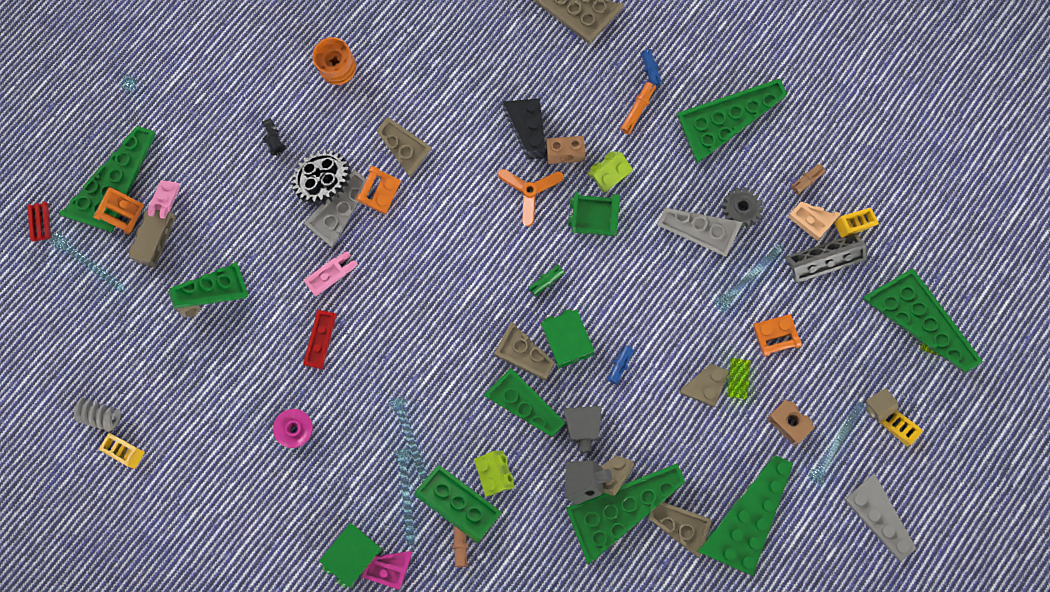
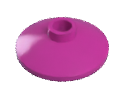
[273,409,313,448]

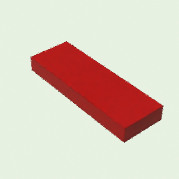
[303,309,337,370]

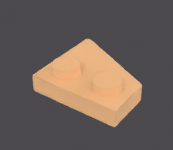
[788,202,841,241]

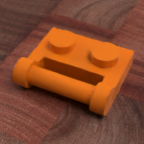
[356,166,401,214]
[93,187,144,235]
[753,314,802,357]

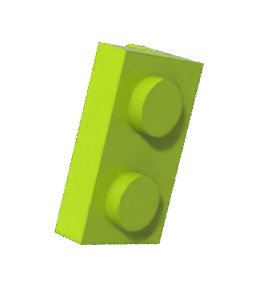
[587,151,633,193]
[474,450,515,497]

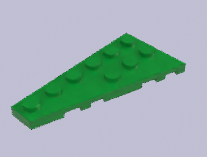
[677,78,787,164]
[863,268,983,373]
[696,455,794,576]
[566,463,685,565]

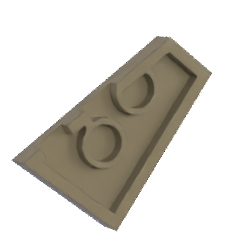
[377,117,432,178]
[494,321,555,381]
[648,502,712,558]

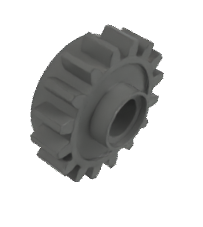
[721,187,764,229]

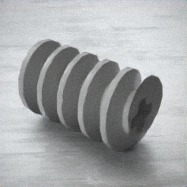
[74,398,121,432]

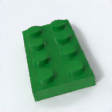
[414,465,502,544]

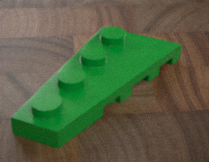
[168,262,248,309]
[483,368,566,437]

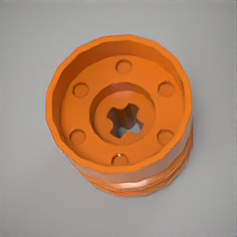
[312,37,357,85]

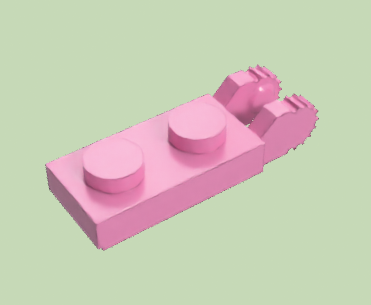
[148,180,180,219]
[304,251,358,297]

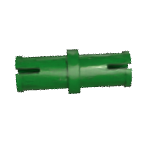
[528,264,565,297]

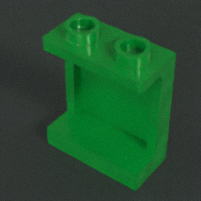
[568,191,620,236]
[541,309,595,369]
[319,523,383,588]

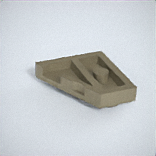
[680,364,729,407]
[601,455,635,496]

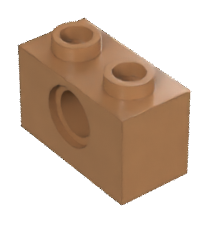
[546,136,585,164]
[766,399,815,447]

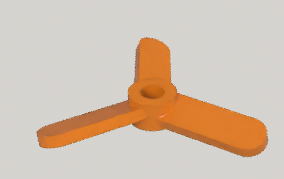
[498,169,564,227]

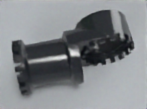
[262,117,286,156]

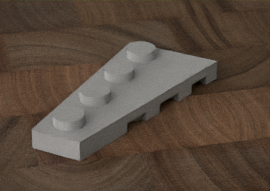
[304,169,366,249]
[657,208,743,257]
[844,473,916,562]

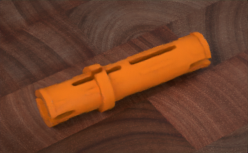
[620,82,656,135]

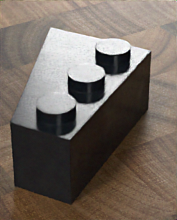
[503,98,545,160]

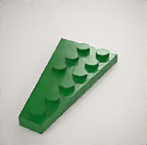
[58,126,156,233]

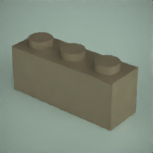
[129,210,176,268]

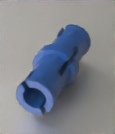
[640,49,662,87]
[607,345,635,385]

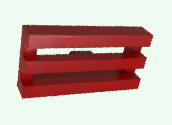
[27,202,51,242]

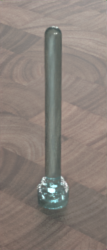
[49,232,125,292]
[714,244,783,312]
[389,397,428,483]
[808,402,864,485]
[394,449,415,546]

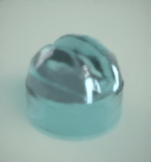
[121,75,137,91]

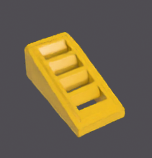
[834,207,879,238]
[879,411,923,447]
[98,433,145,469]

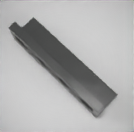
[785,234,867,283]

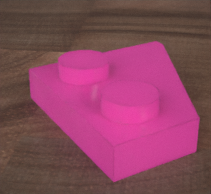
[361,551,413,590]

